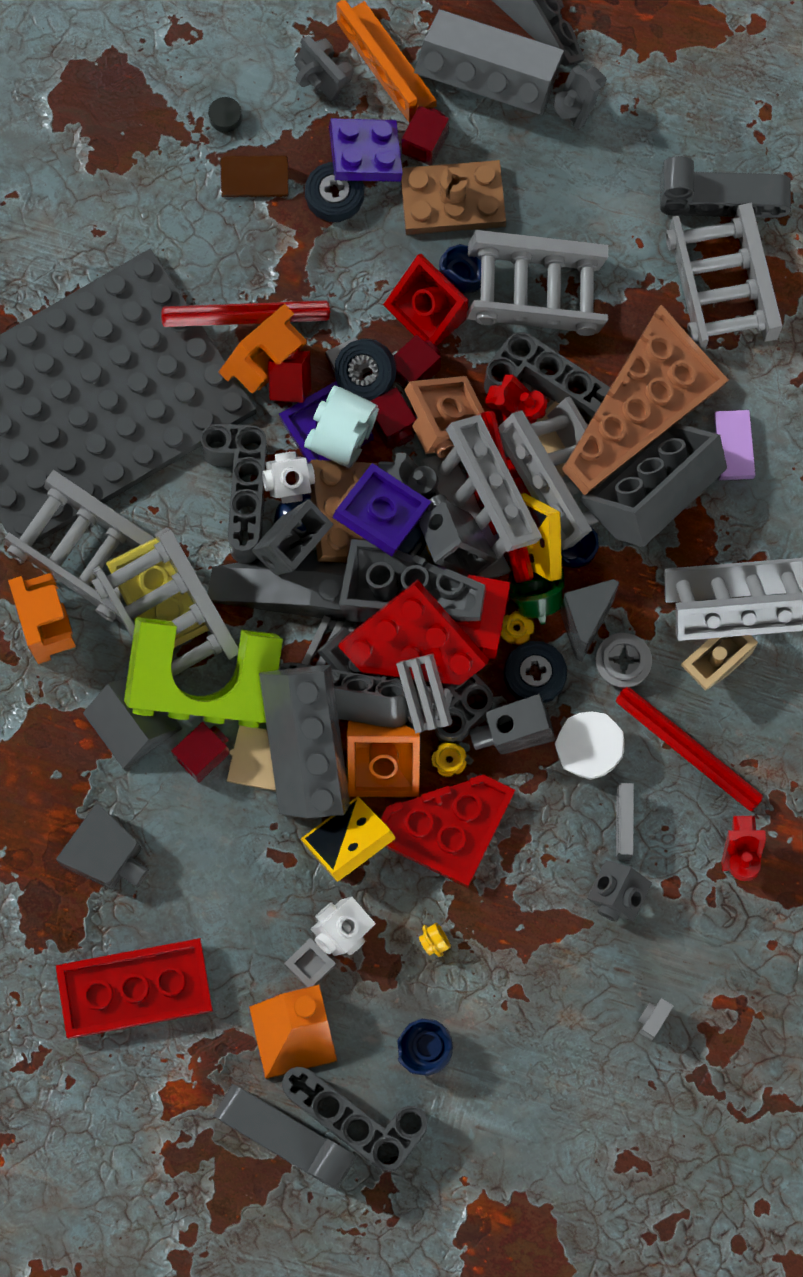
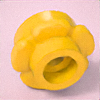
[501,611,534,645]
[432,742,467,777]
[419,922,451,957]

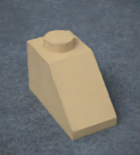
[681,635,758,691]

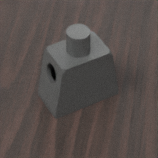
[419,494,498,577]
[252,499,334,575]
[469,694,556,754]
[56,803,149,889]

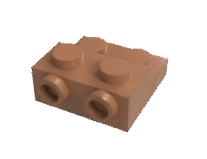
[404,376,484,458]

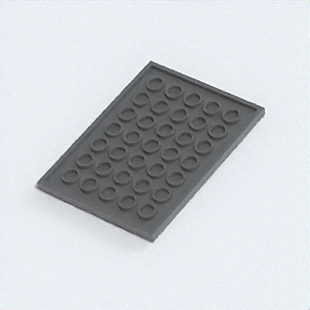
[0,248,257,547]

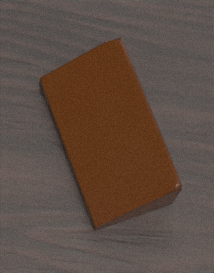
[221,155,289,197]

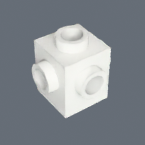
[262,451,315,503]
[311,896,376,956]

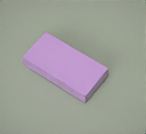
[714,410,755,480]

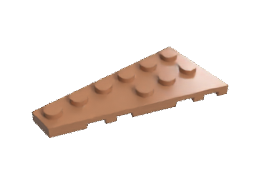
[562,305,729,495]

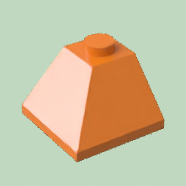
[347,721,420,797]
[249,985,338,1079]

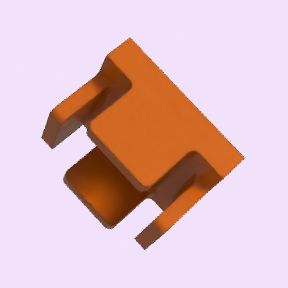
[219,304,307,393]
[8,573,76,664]

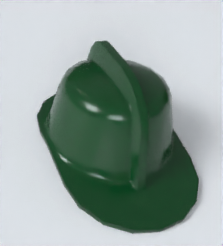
[508,568,565,625]

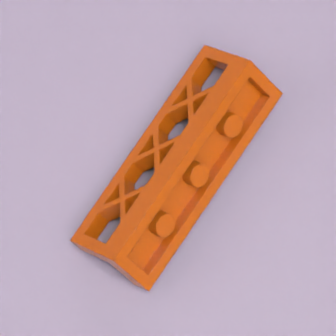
[336,0,436,122]

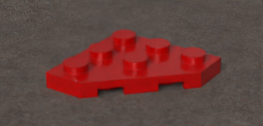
[338,579,489,685]
[381,774,515,888]

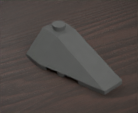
[492,0,584,67]
[339,539,486,622]
[208,550,347,622]

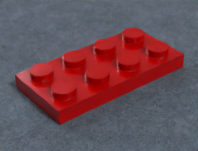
[56,938,213,1039]

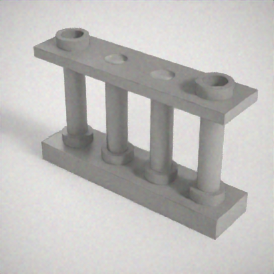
[665,203,783,353]
[466,230,608,336]
[498,396,599,550]
[420,415,542,579]
[4,470,154,623]
[91,527,239,677]
[664,558,803,641]

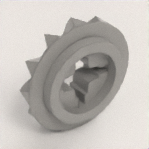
[595,633,652,689]

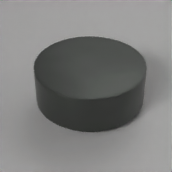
[208,97,242,132]

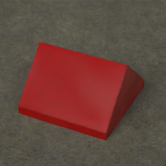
[383,254,469,346]

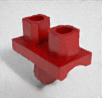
[485,375,548,424]
[721,816,766,881]

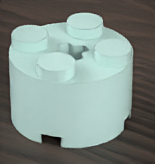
[304,385,379,468]

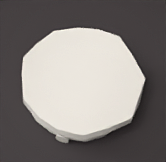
[555,711,624,780]

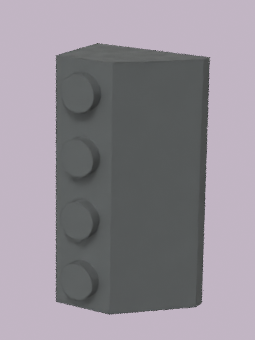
[414,9,565,115]
[580,423,727,547]
[259,664,350,818]

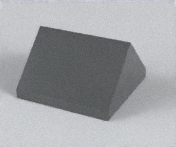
[560,579,619,662]
[83,677,182,770]

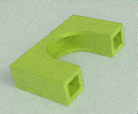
[124,617,283,728]

